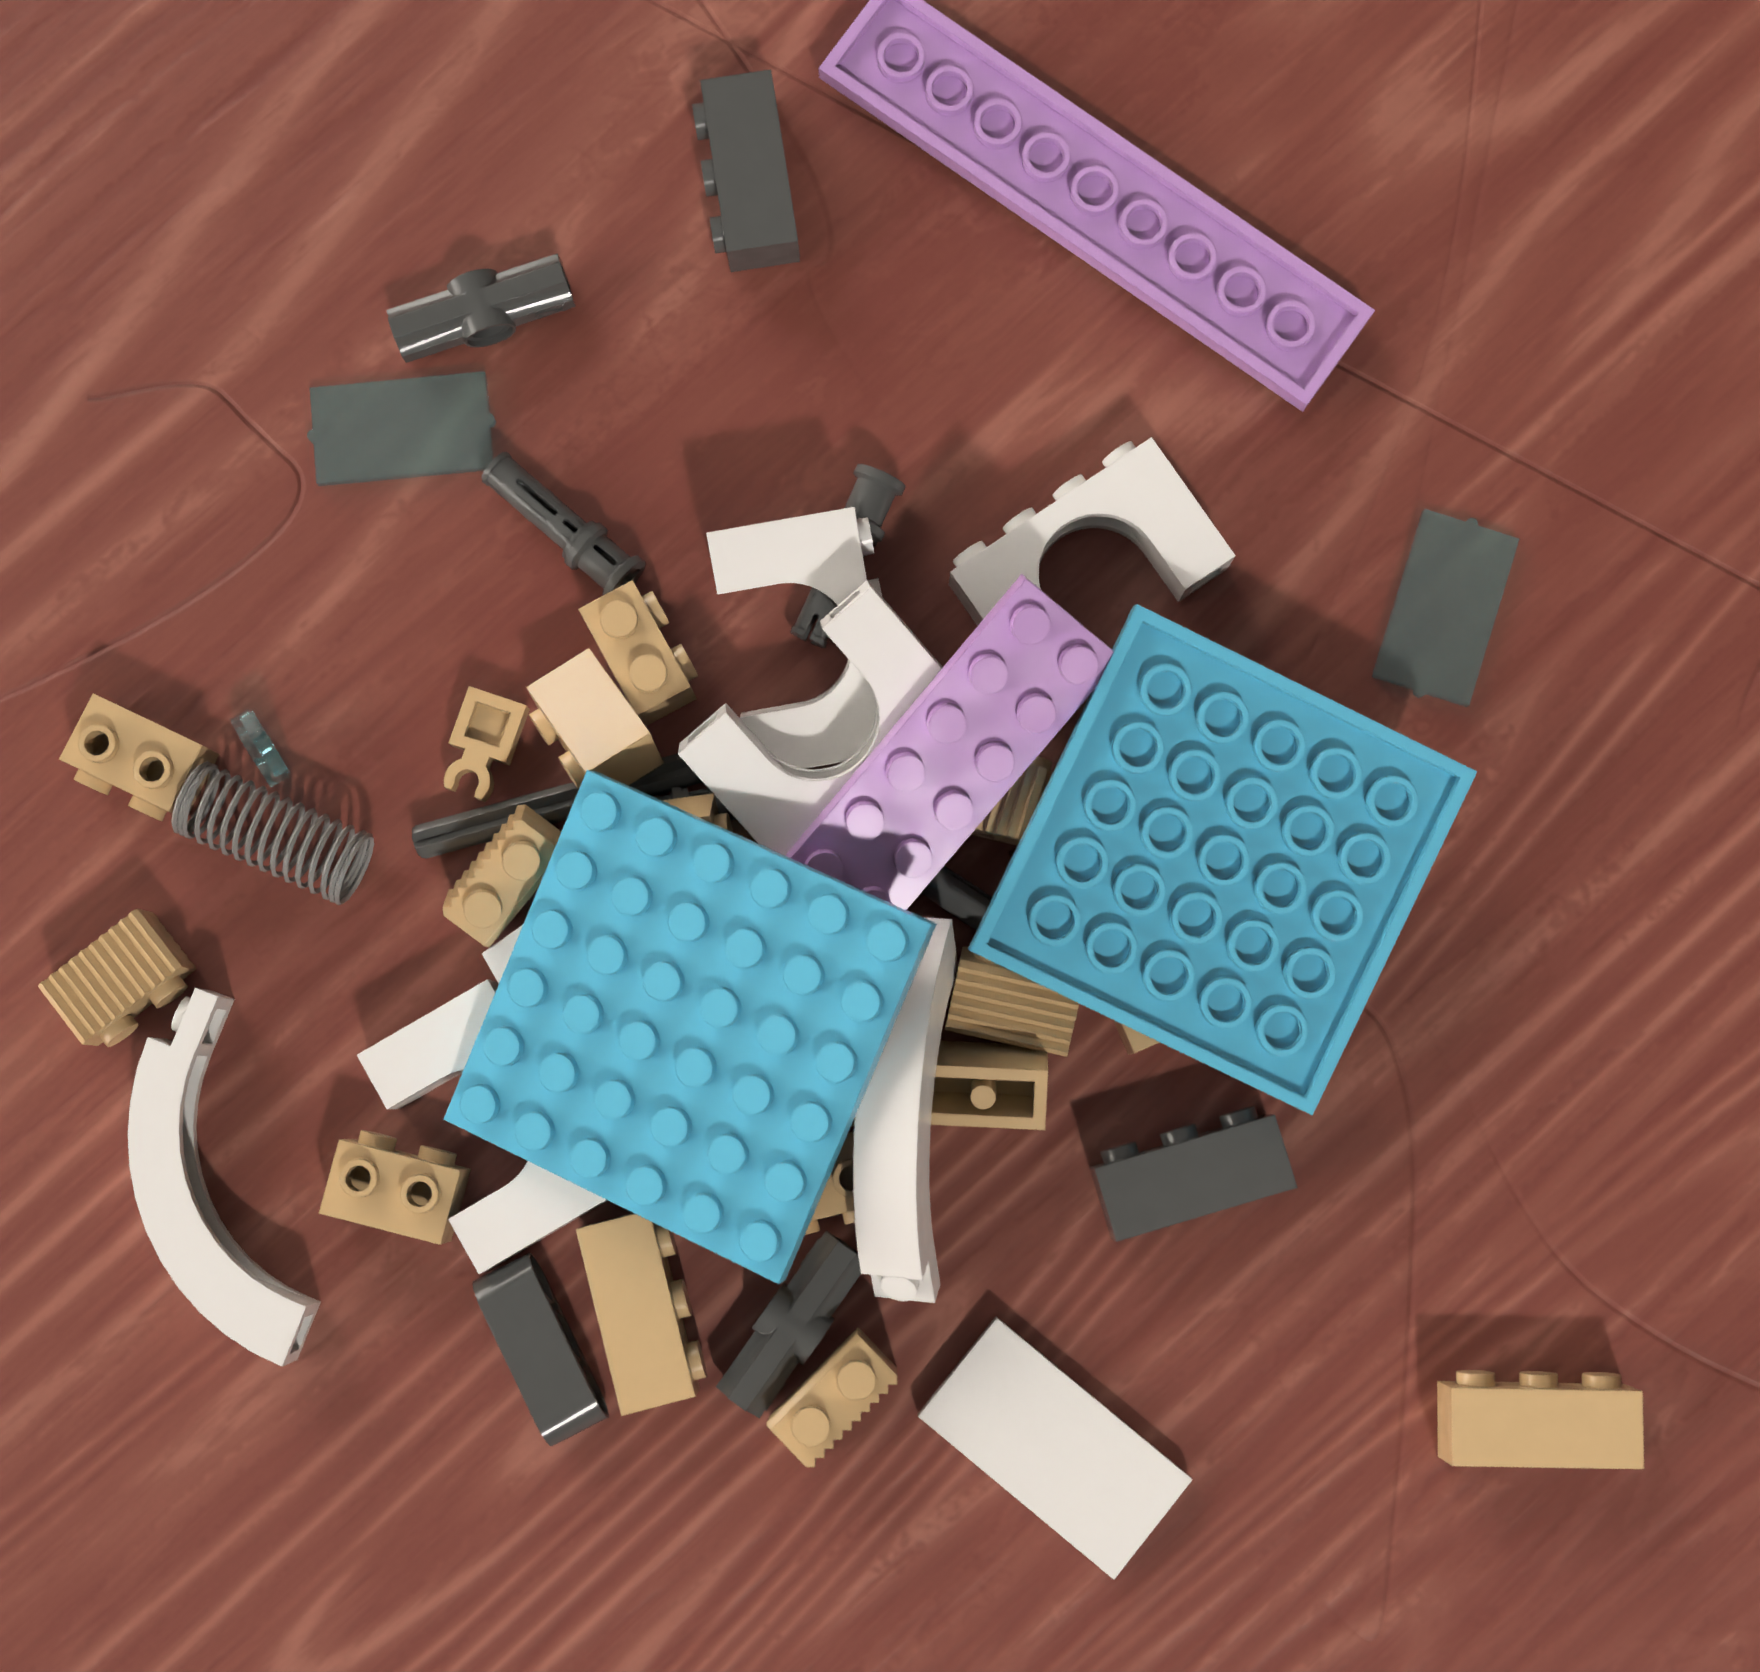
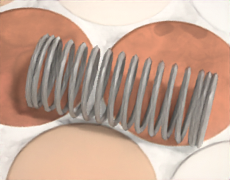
[171,761,374,905]

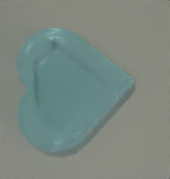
[230,709,291,787]

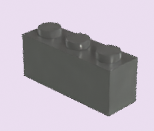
[692,69,800,272]
[1089,1106,1298,1242]

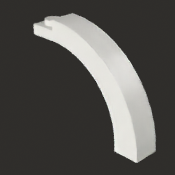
[853,917,958,1303]
[128,988,321,1366]

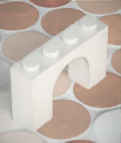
[949,437,1236,626]
[706,507,882,769]
[678,580,943,855]
[357,979,608,1274]

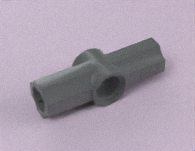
[387,254,576,363]
[716,1230,861,1418]

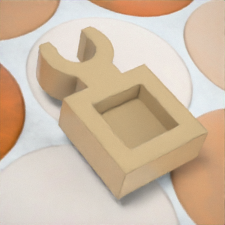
[444,686,530,802]

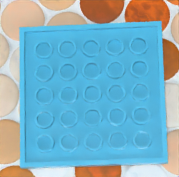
[968,604,1477,1116]
[444,770,937,1284]

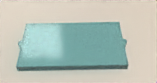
[307,371,496,486]
[1371,509,1519,707]

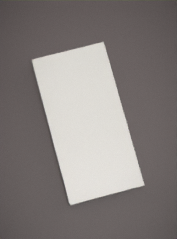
[918,1316,1192,1579]

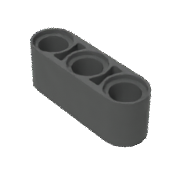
[472,1253,609,1446]

